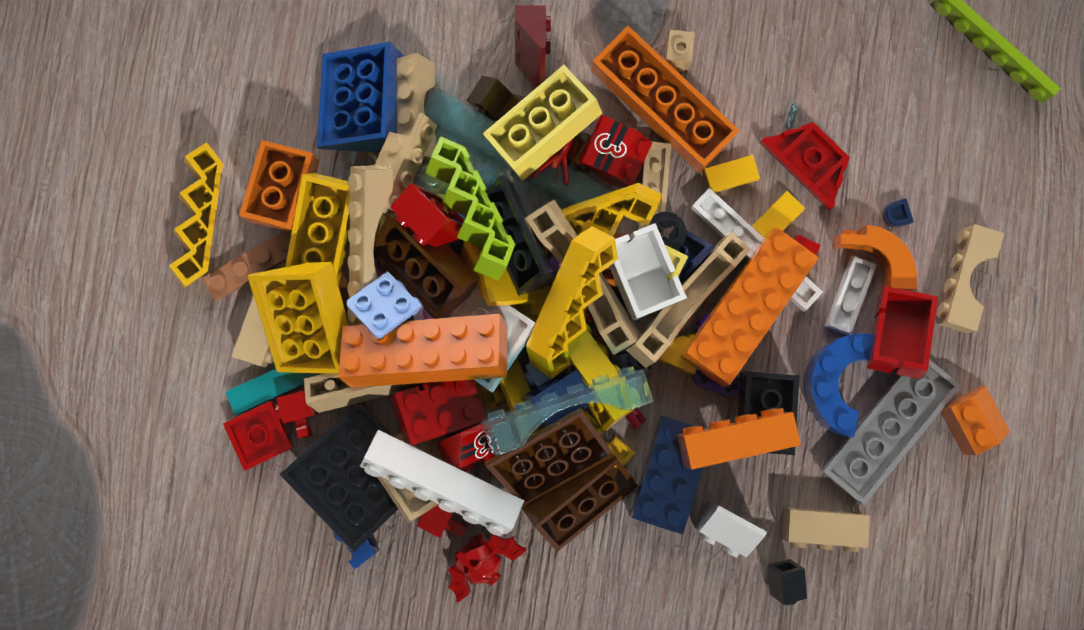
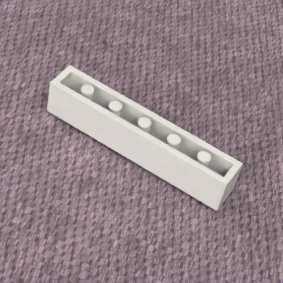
[360,430,524,536]

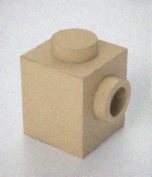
[664,30,695,72]

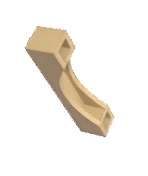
[347,165,393,325]
[526,200,640,355]
[626,232,751,368]

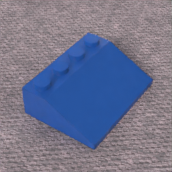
[317,41,404,152]

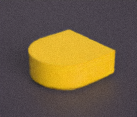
[609,436,636,468]

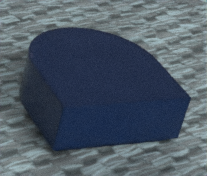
[883,198,914,228]

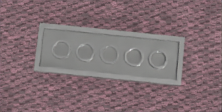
[821,359,961,506]

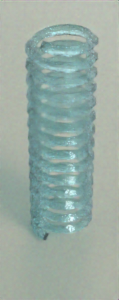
[785,102,799,128]

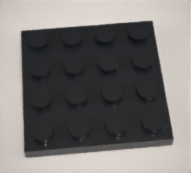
[280,403,398,553]

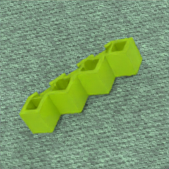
[425,136,515,281]

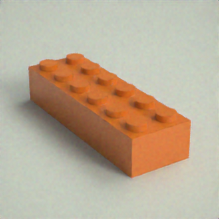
[591,26,740,174]
[680,227,819,387]
[338,314,508,388]

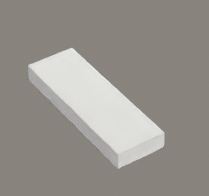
[824,255,877,336]

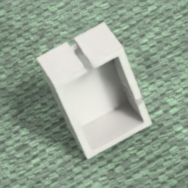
[609,223,687,321]

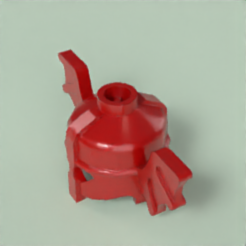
[448,532,526,602]

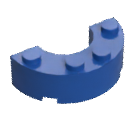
[804,333,874,438]

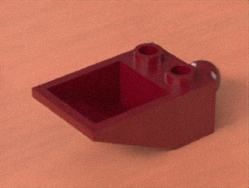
[515,5,551,88]

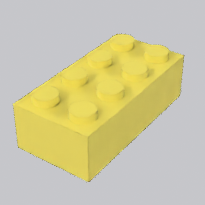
[483,65,602,181]

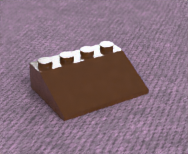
[485,407,615,508]

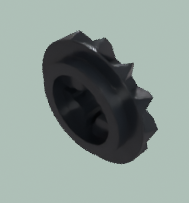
[646,212,687,250]

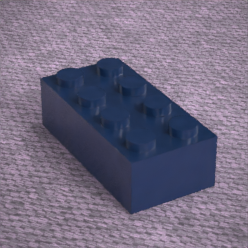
[629,416,704,535]

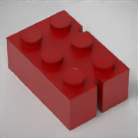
[866,286,938,379]
[390,379,487,446]

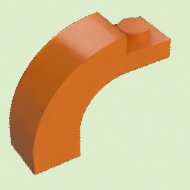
[833,225,917,291]

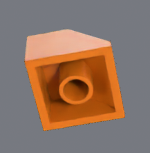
[941,385,1010,456]

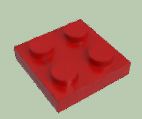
[223,401,294,471]

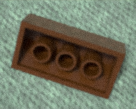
[373,212,480,319]
[521,456,638,552]

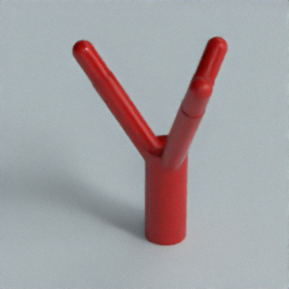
[529,138,574,185]

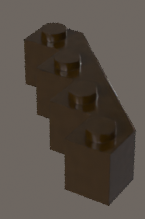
[466,75,591,174]

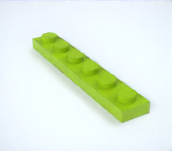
[931,0,1061,103]

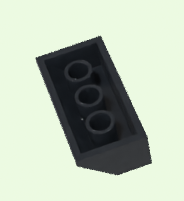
[485,175,556,296]

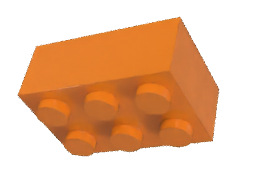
[239,139,319,233]

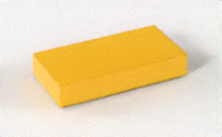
[703,155,760,193]
[751,191,805,237]

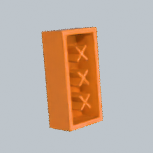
[676,408,801,470]

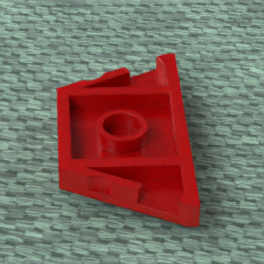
[759,122,850,210]

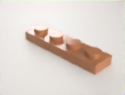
[202,231,291,302]

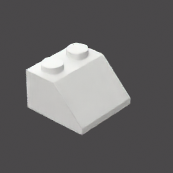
[695,501,767,558]

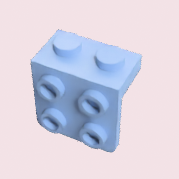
[347,271,424,338]

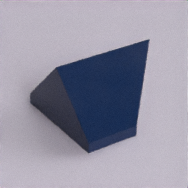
[668,230,714,283]

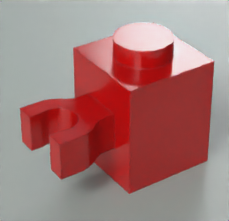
[275,390,319,439]
[416,504,467,538]

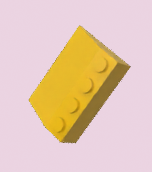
[248,262,349,374]

